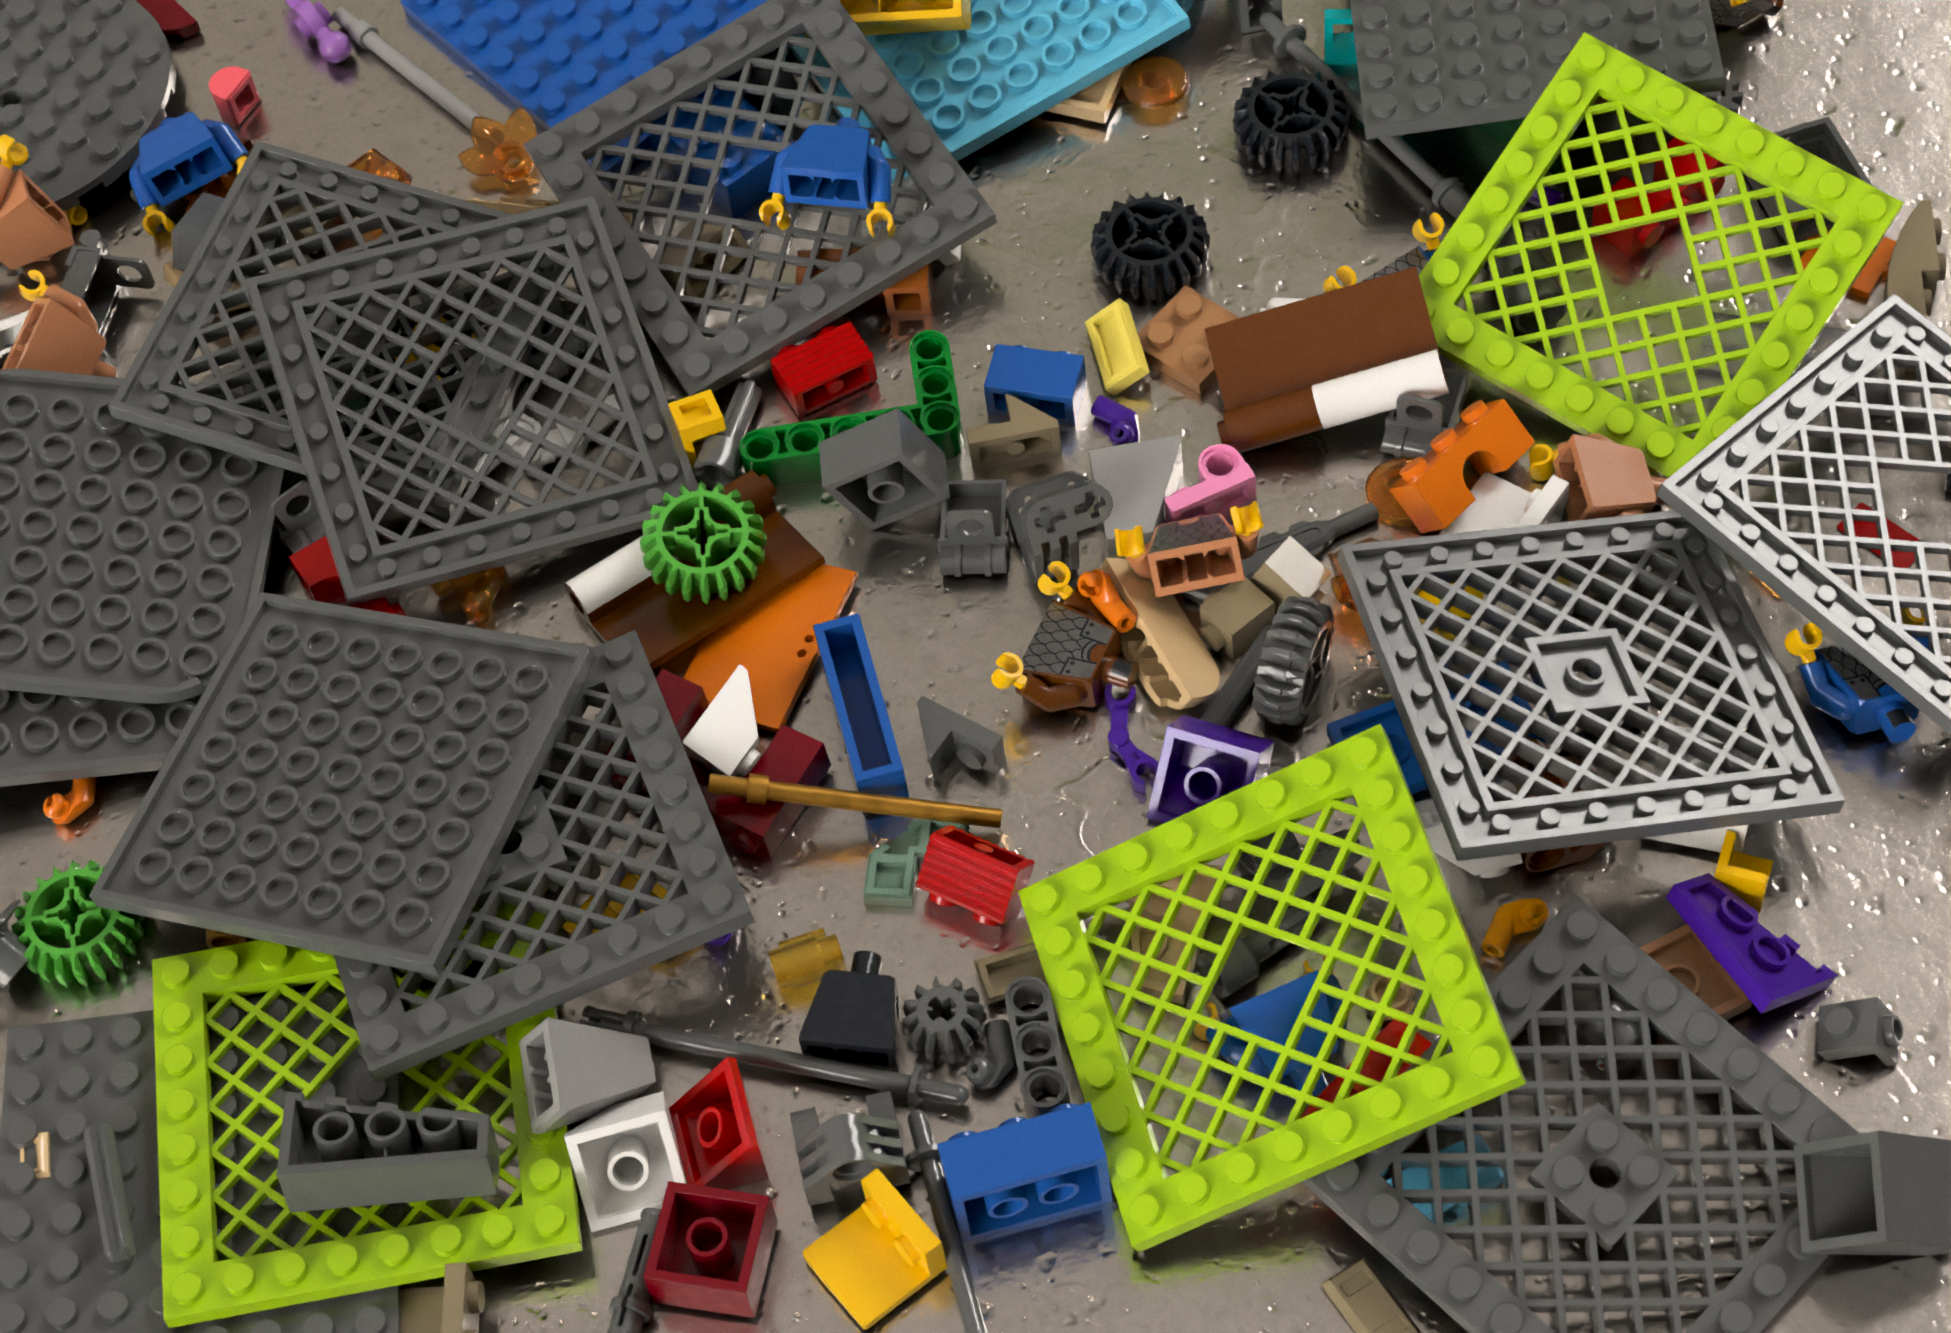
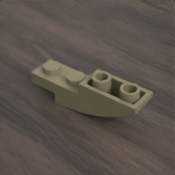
[1882,200,1946,372]

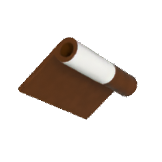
[1205,266,1450,453]
[564,470,826,670]

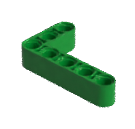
[739,330,964,487]

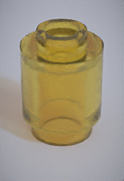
[767,927,845,990]

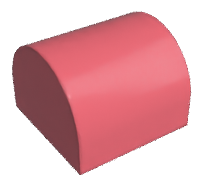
[209,66,260,128]

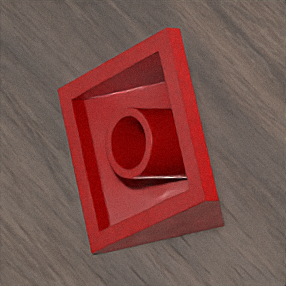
[669,1057,769,1190]

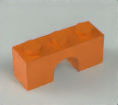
[1389,398,1536,534]

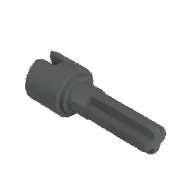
[693,379,762,491]
[1196,896,1326,999]

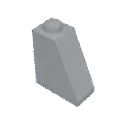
[1088,435,1183,559]
[519,1017,656,1134]

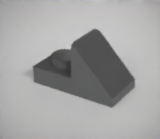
[917,696,1007,782]

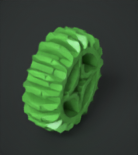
[640,480,767,605]
[11,859,147,988]

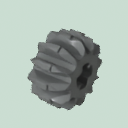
[901,976,987,1065]

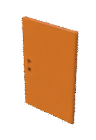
[683,564,858,733]

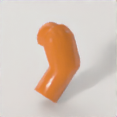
[1077,569,1137,633]
[43,777,98,825]

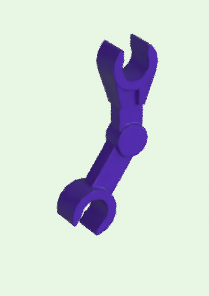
[1105,684,1159,794]

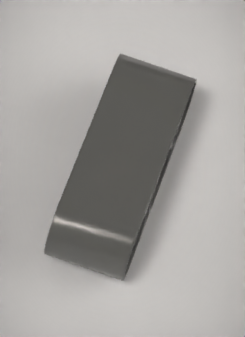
[1005,976,1070,1119]

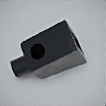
[798,950,900,1072]

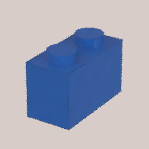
[984,344,1087,426]

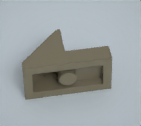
[966,394,1062,471]

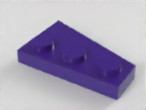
[1665,873,1838,1014]

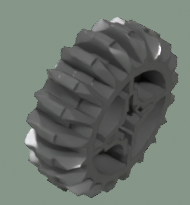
[1252,596,1335,726]

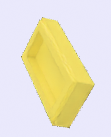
[1085,298,1150,396]

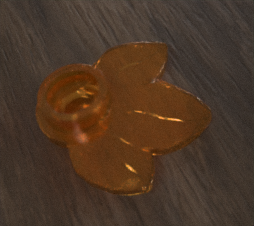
[458,107,538,183]

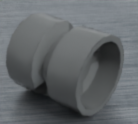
[1490,249,1567,333]

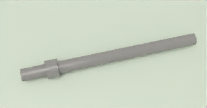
[332,6,502,146]

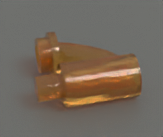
[430,565,504,625]

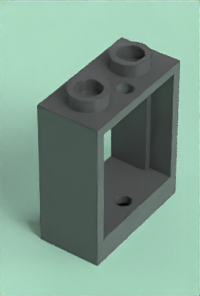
[1745,116,1873,244]

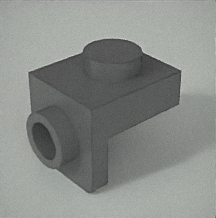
[1817,997,1904,1066]

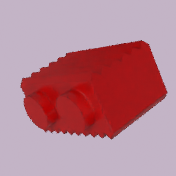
[770,321,878,418]
[915,825,1035,926]

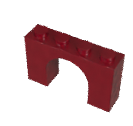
[605,669,831,858]

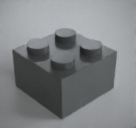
[819,408,950,531]

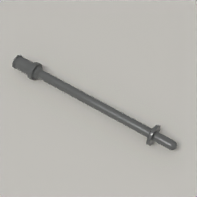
[1260,12,1472,220]
[579,1005,969,1110]
[905,1109,987,1333]

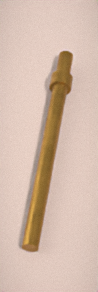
[708,773,1002,829]

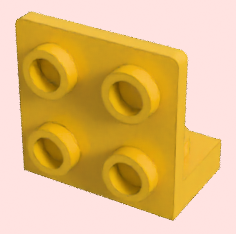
[802,1168,948,1330]

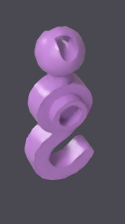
[284,0,352,63]

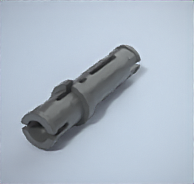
[607,1208,661,1333]

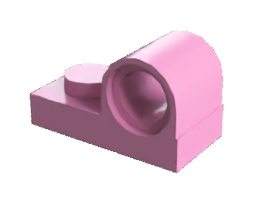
[1164,444,1257,523]

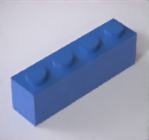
[813,613,909,798]

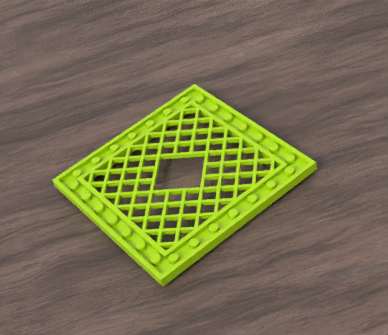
[1419,32,1904,478]
[1018,724,1527,1252]
[152,890,583,1328]

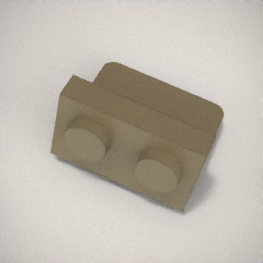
[401,1262,485,1333]

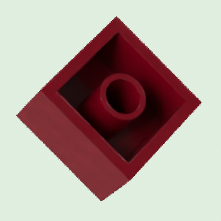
[643,1181,778,1318]

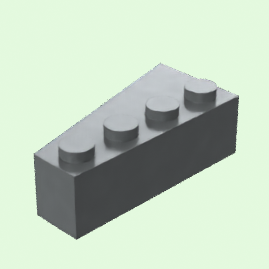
[277,1091,500,1212]

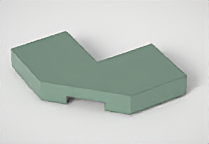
[863,818,972,907]

